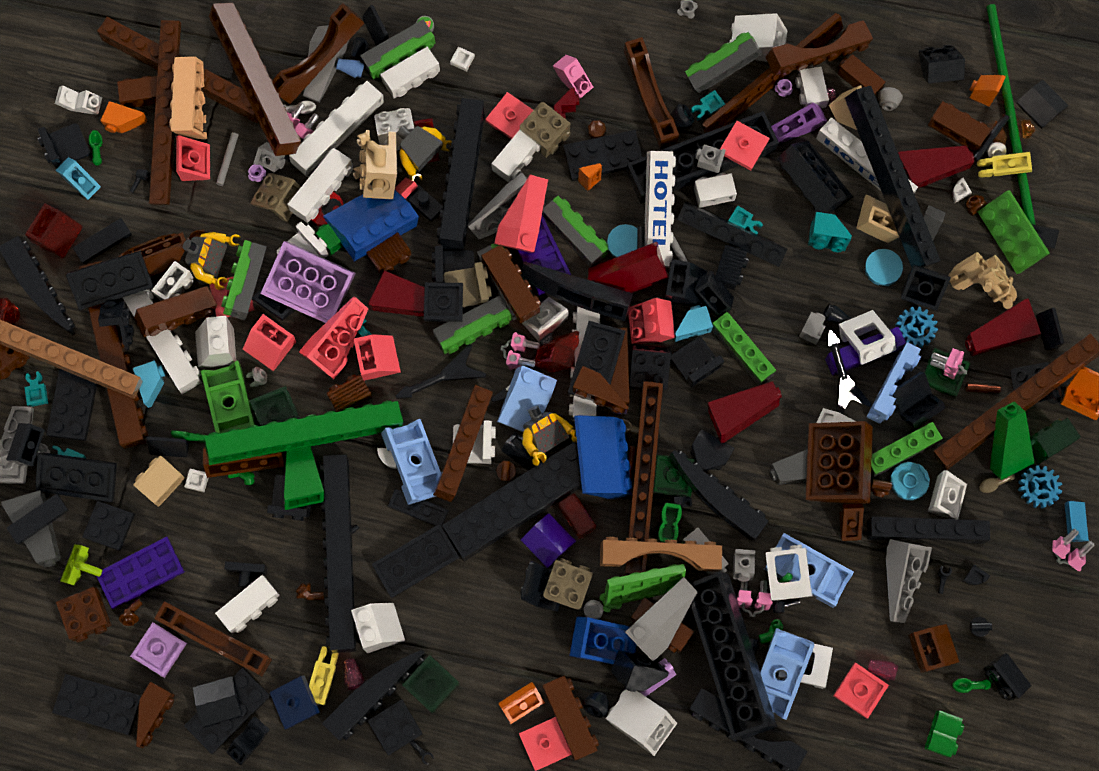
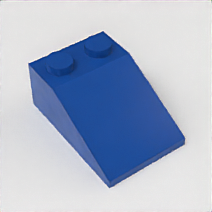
[570,617,636,665]

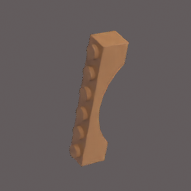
[600,537,722,572]

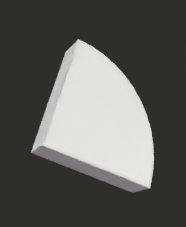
[952,178,972,203]
[377,448,396,469]

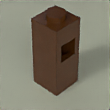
[838,54,886,97]

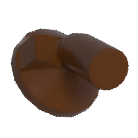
[295,583,324,600]
[119,599,143,626]

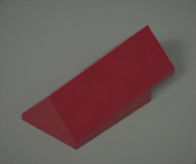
[588,241,668,293]

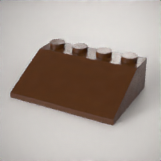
[806,421,873,504]

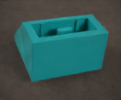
[808,212,852,252]

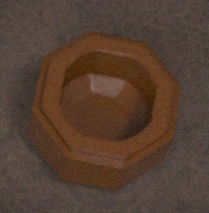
[588,120,606,139]

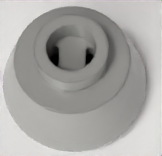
[878,87,903,111]

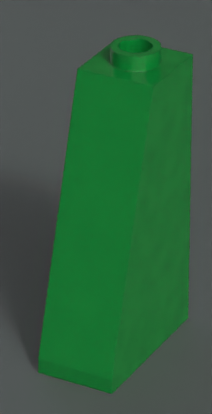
[990,402,1034,480]
[284,447,324,510]

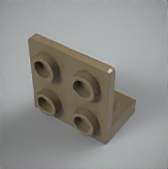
[251,173,301,222]

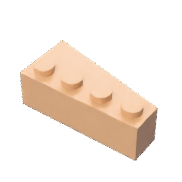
[169,57,207,139]

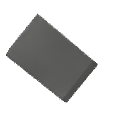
[923,205,946,240]

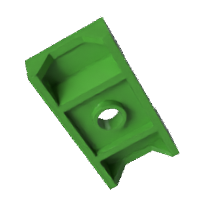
[201,361,256,434]

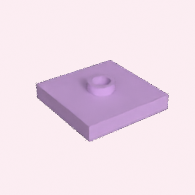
[130,622,187,678]

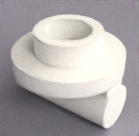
[986,142,1006,158]

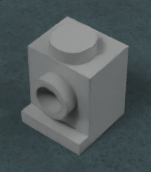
[253,142,286,172]
[695,144,726,173]
[799,312,826,345]
[733,549,755,582]

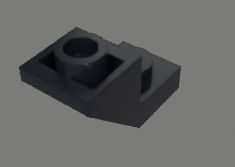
[226,717,270,765]

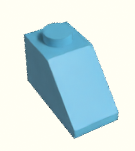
[55,157,101,200]
[674,305,713,342]
[133,361,165,408]

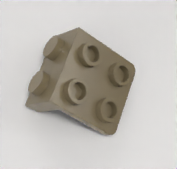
[520,102,571,158]
[443,262,491,308]
[544,558,593,610]

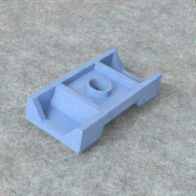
[867,342,921,424]
[381,419,441,505]
[764,533,854,608]
[760,628,814,720]

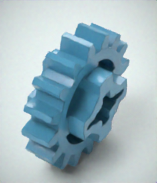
[895,307,938,348]
[1018,465,1062,508]

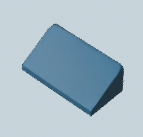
[1065,501,1089,542]

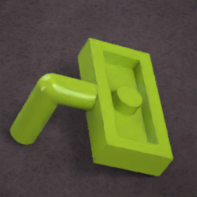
[60,544,102,585]

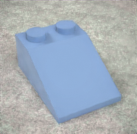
[497,365,557,432]

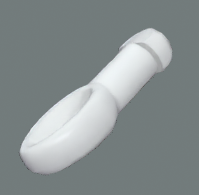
[283,101,316,114]

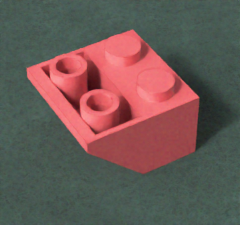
[628,298,675,344]
[243,314,297,371]
[354,335,401,381]

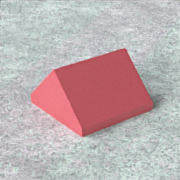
[176,135,210,181]

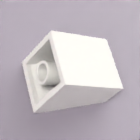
[729,13,787,62]
[195,316,236,369]
[351,603,405,653]
[606,690,677,756]

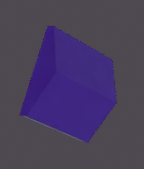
[521,514,576,568]

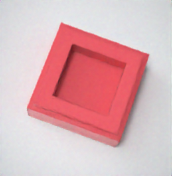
[395,177,418,199]

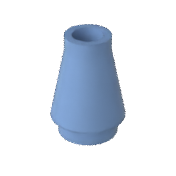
[336,58,364,78]

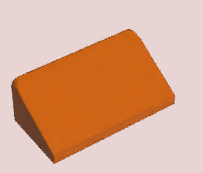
[578,163,602,191]
[499,682,545,724]

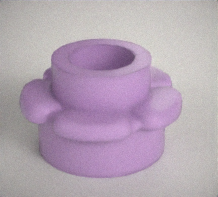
[775,79,793,97]
[248,164,266,182]

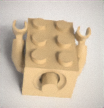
[353,130,397,199]

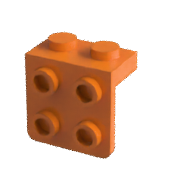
[1061,367,1099,421]

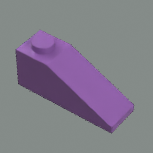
[771,103,827,144]

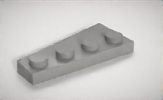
[0,406,34,484]

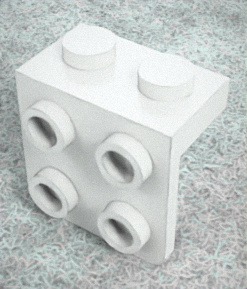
[374,108,414,150]
[277,222,328,258]
[453,421,496,464]

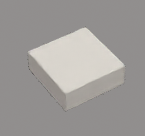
[450,47,475,72]
[184,469,208,492]

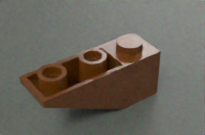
[573,366,629,414]
[136,682,175,748]

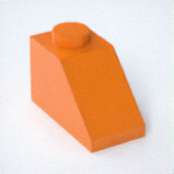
[969,75,1006,107]
[101,101,147,133]

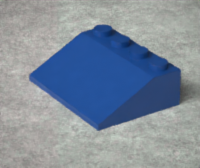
[323,190,419,261]
[574,415,633,499]

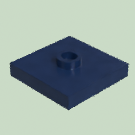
[270,675,320,729]

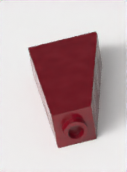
[898,146,974,189]
[369,271,425,317]
[965,298,1041,356]
[707,381,782,443]

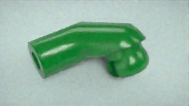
[228,472,255,485]
[758,619,783,645]

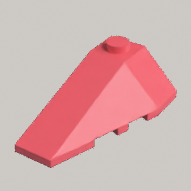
[494,175,548,253]
[299,297,368,379]

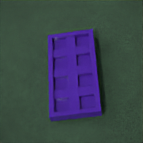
[517,215,571,296]
[96,537,185,609]

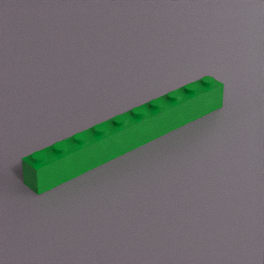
[204,401,403,465]

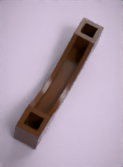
[272,3,364,104]
[765,20,873,76]
[624,37,679,149]
[433,385,493,502]
[154,601,272,677]

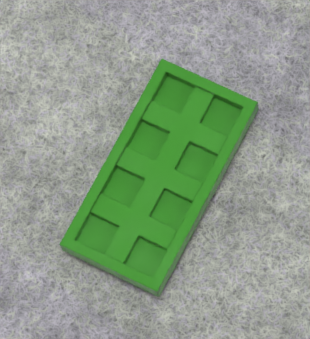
[978,190,1050,274]
[604,564,686,607]

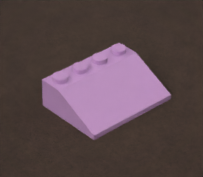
[261,241,356,323]

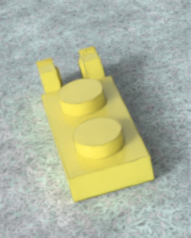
[977,152,1032,178]
[309,646,339,705]

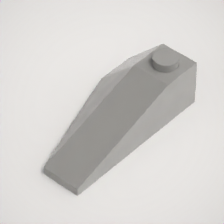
[303,25,351,103]
[468,173,546,239]
[886,539,932,623]
[625,577,697,661]

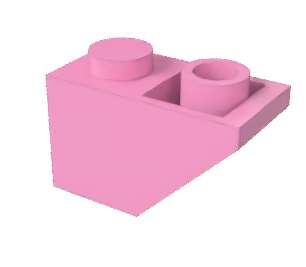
[553,55,593,98]

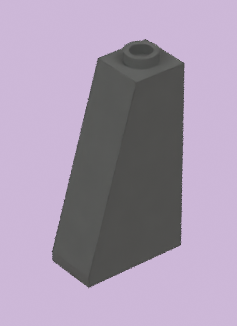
[769,449,808,485]
[1,490,61,567]

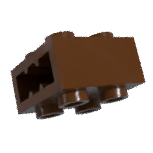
[56,587,112,642]

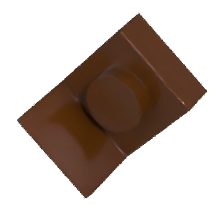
[839,504,864,541]

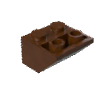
[908,624,959,673]

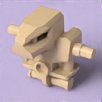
[948,252,1017,309]

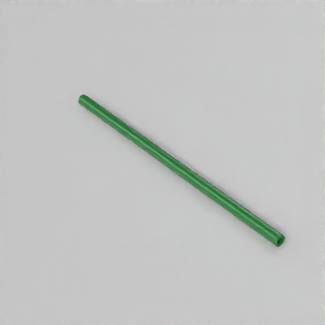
[986,4,1036,225]

